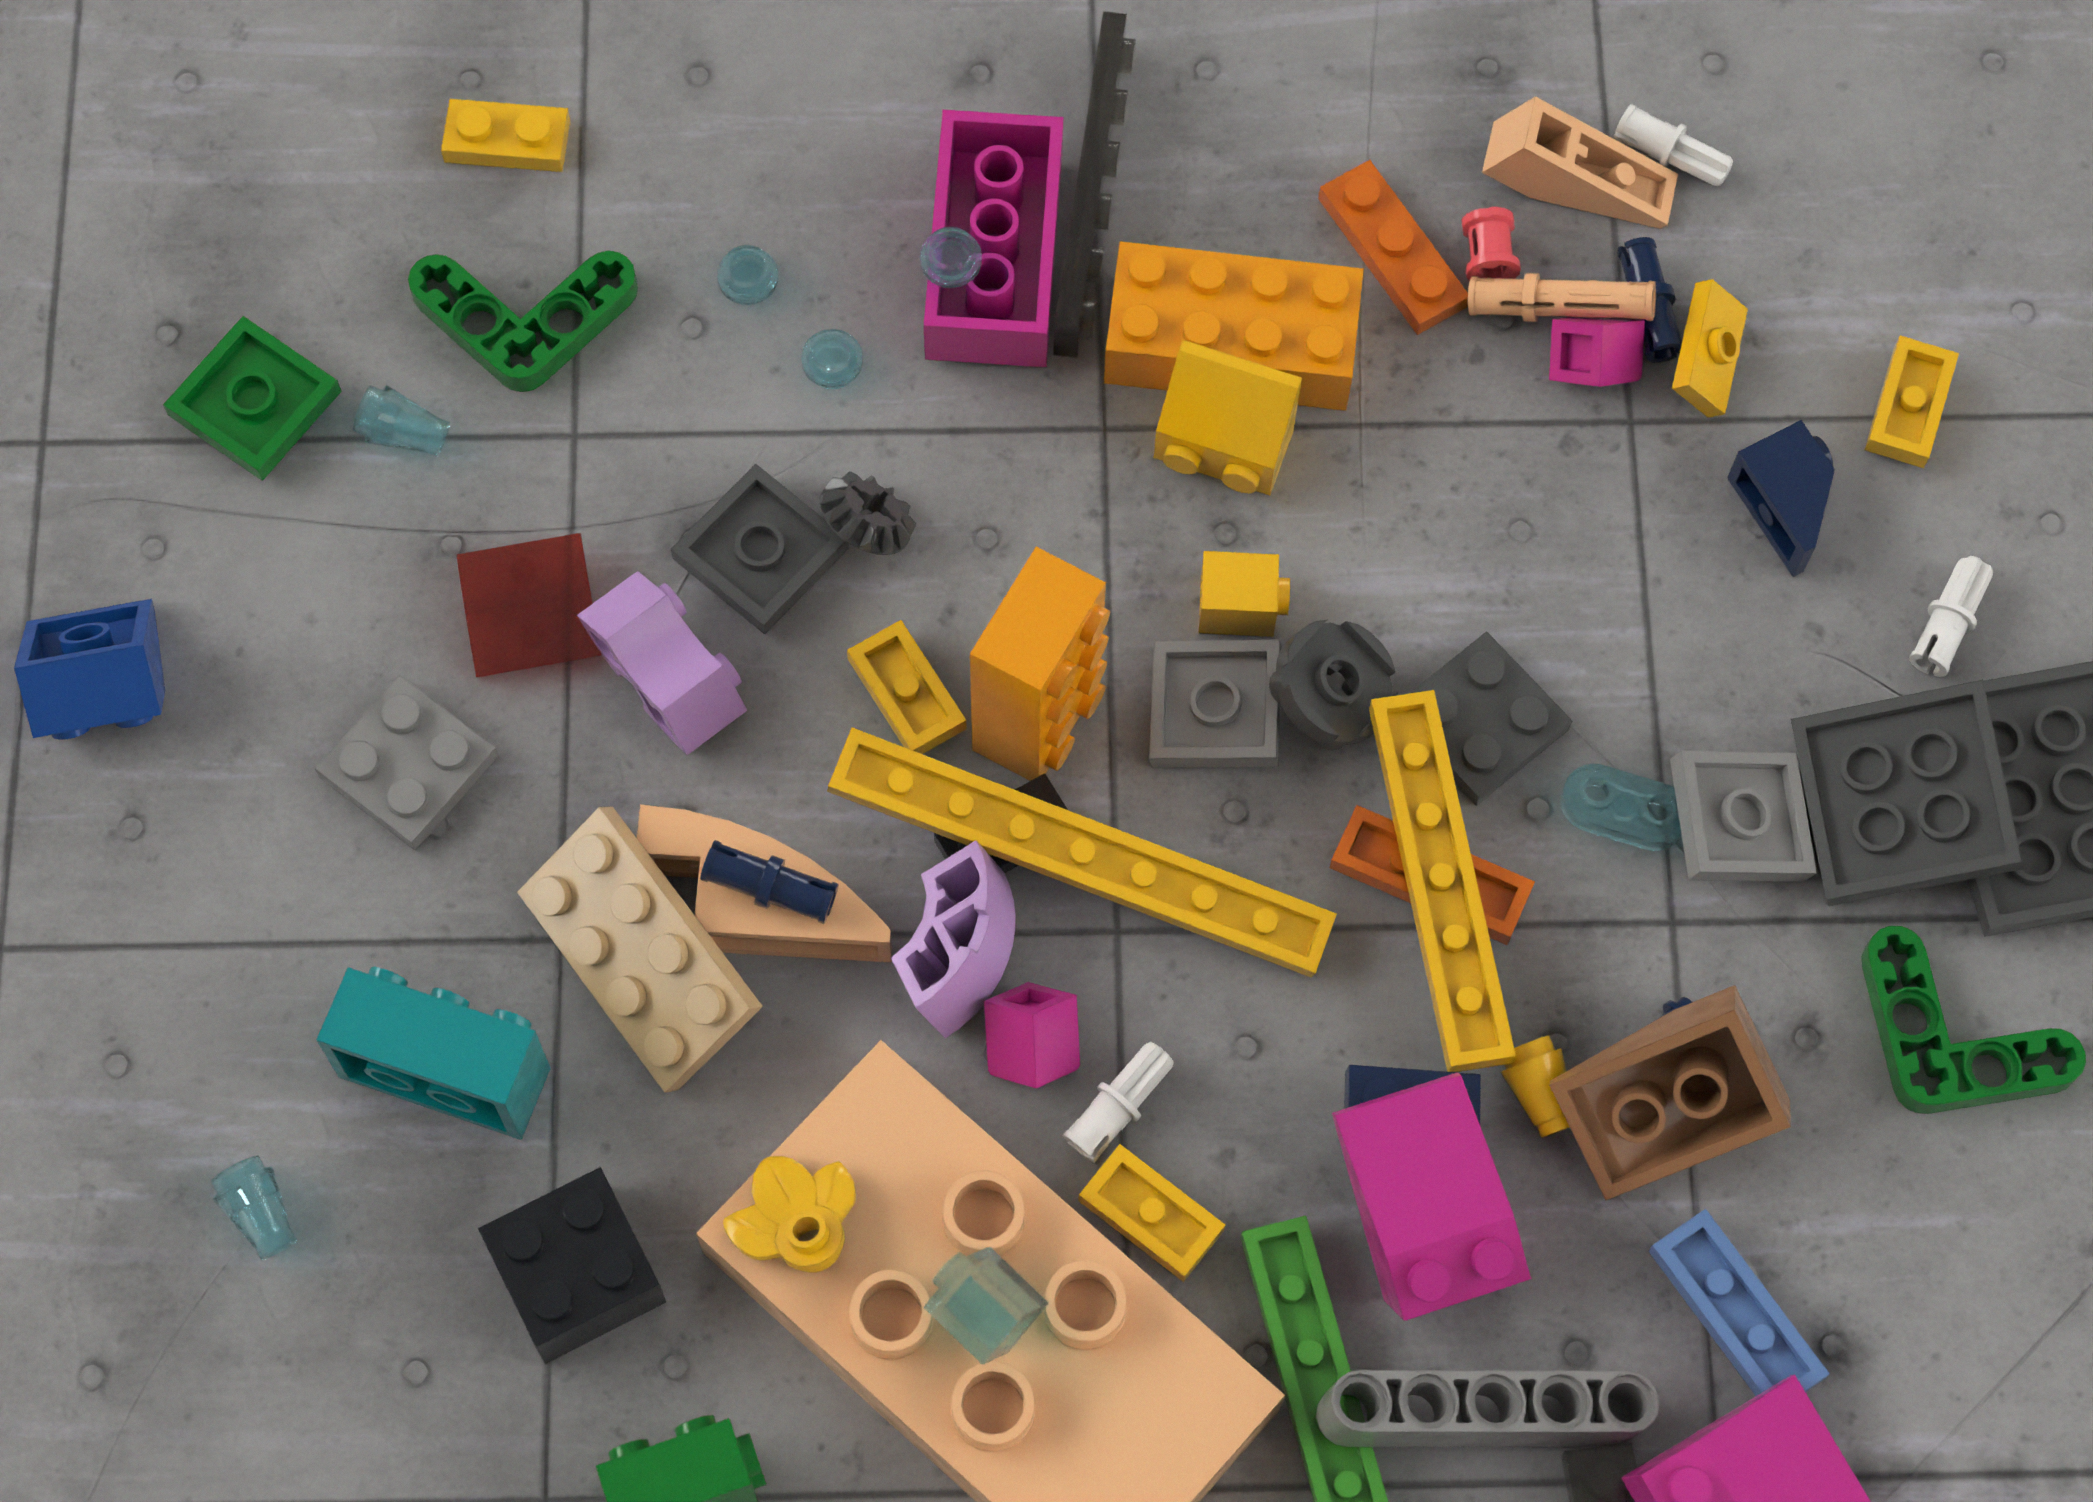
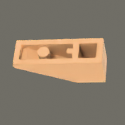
[1482,96,1678,229]

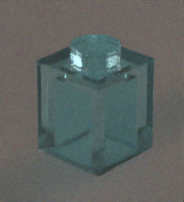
[923,1247,1049,1365]

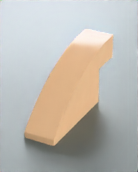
[637,804,892,963]

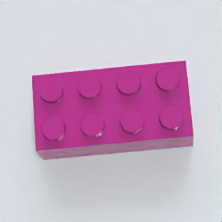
[923,109,1064,367]

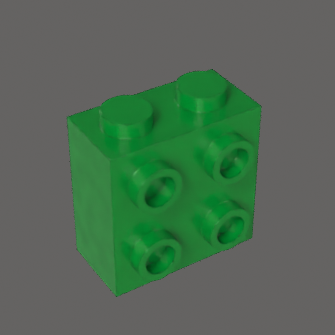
[596,1415,767,1502]

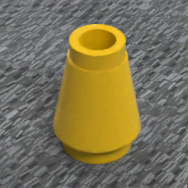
[1500,1035,1570,1138]

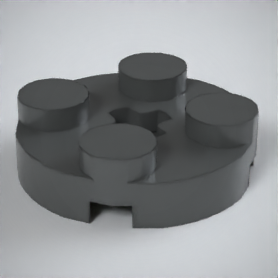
[1269,619,1398,751]

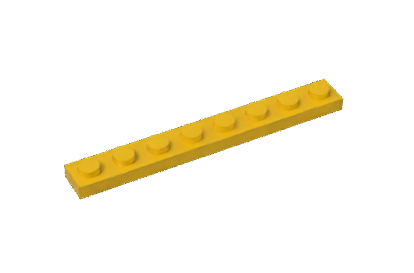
[827,727,1337,978]

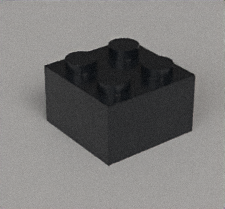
[478,1167,666,1364]

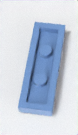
[1648,1209,1830,1396]

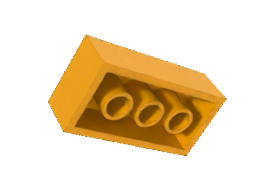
[1104,241,1364,411]
[970,546,1110,781]

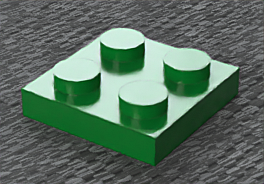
[163,316,342,481]

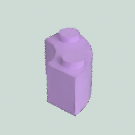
[577,571,747,755]
[891,840,1016,1038]

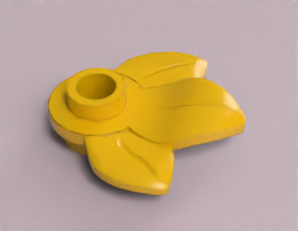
[723,1156,856,1273]

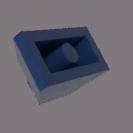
[1727,420,1835,577]

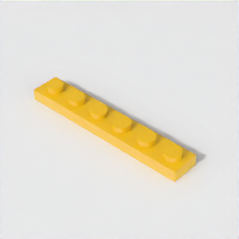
[1369,690,1516,1072]

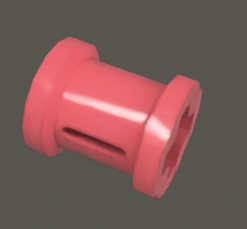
[1461,207,1521,281]

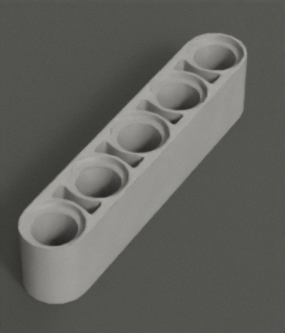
[1316,1370,1659,1447]

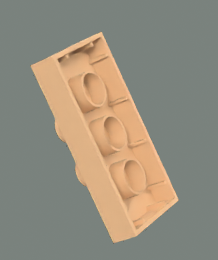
[696,1040,1285,1502]

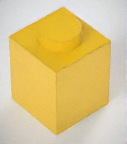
[1198,551,1290,637]

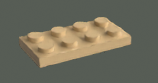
[517,807,763,1093]

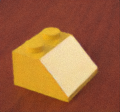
[1154,340,1302,496]

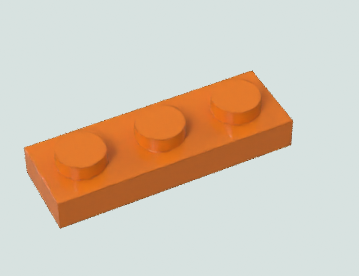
[1318,160,1468,335]
[1329,805,1535,945]

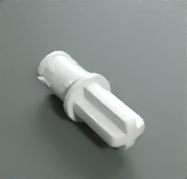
[1613,104,1733,186]
[1909,556,1993,677]
[1062,1042,1174,1163]

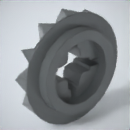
[819,471,916,555]

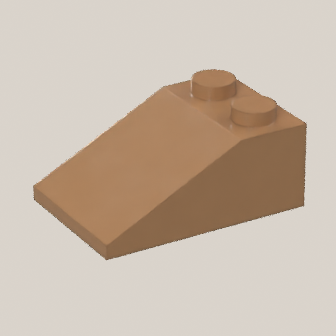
[1550,985,1791,1200]

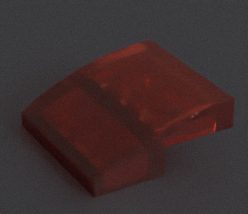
[456,533,603,678]

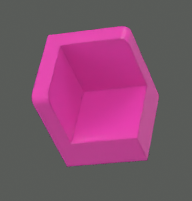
[1549,317,1645,387]
[984,982,1080,1089]

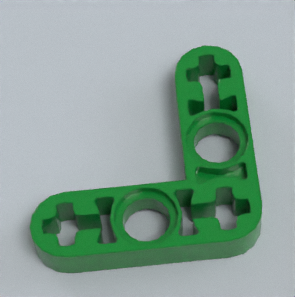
[408,251,638,392]
[1861,925,2086,1114]

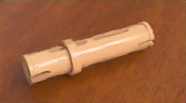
[1468,273,1656,322]

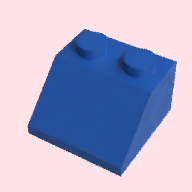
[14,599,165,740]

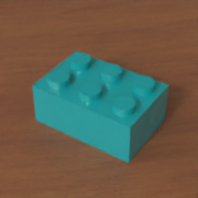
[316,967,551,1140]

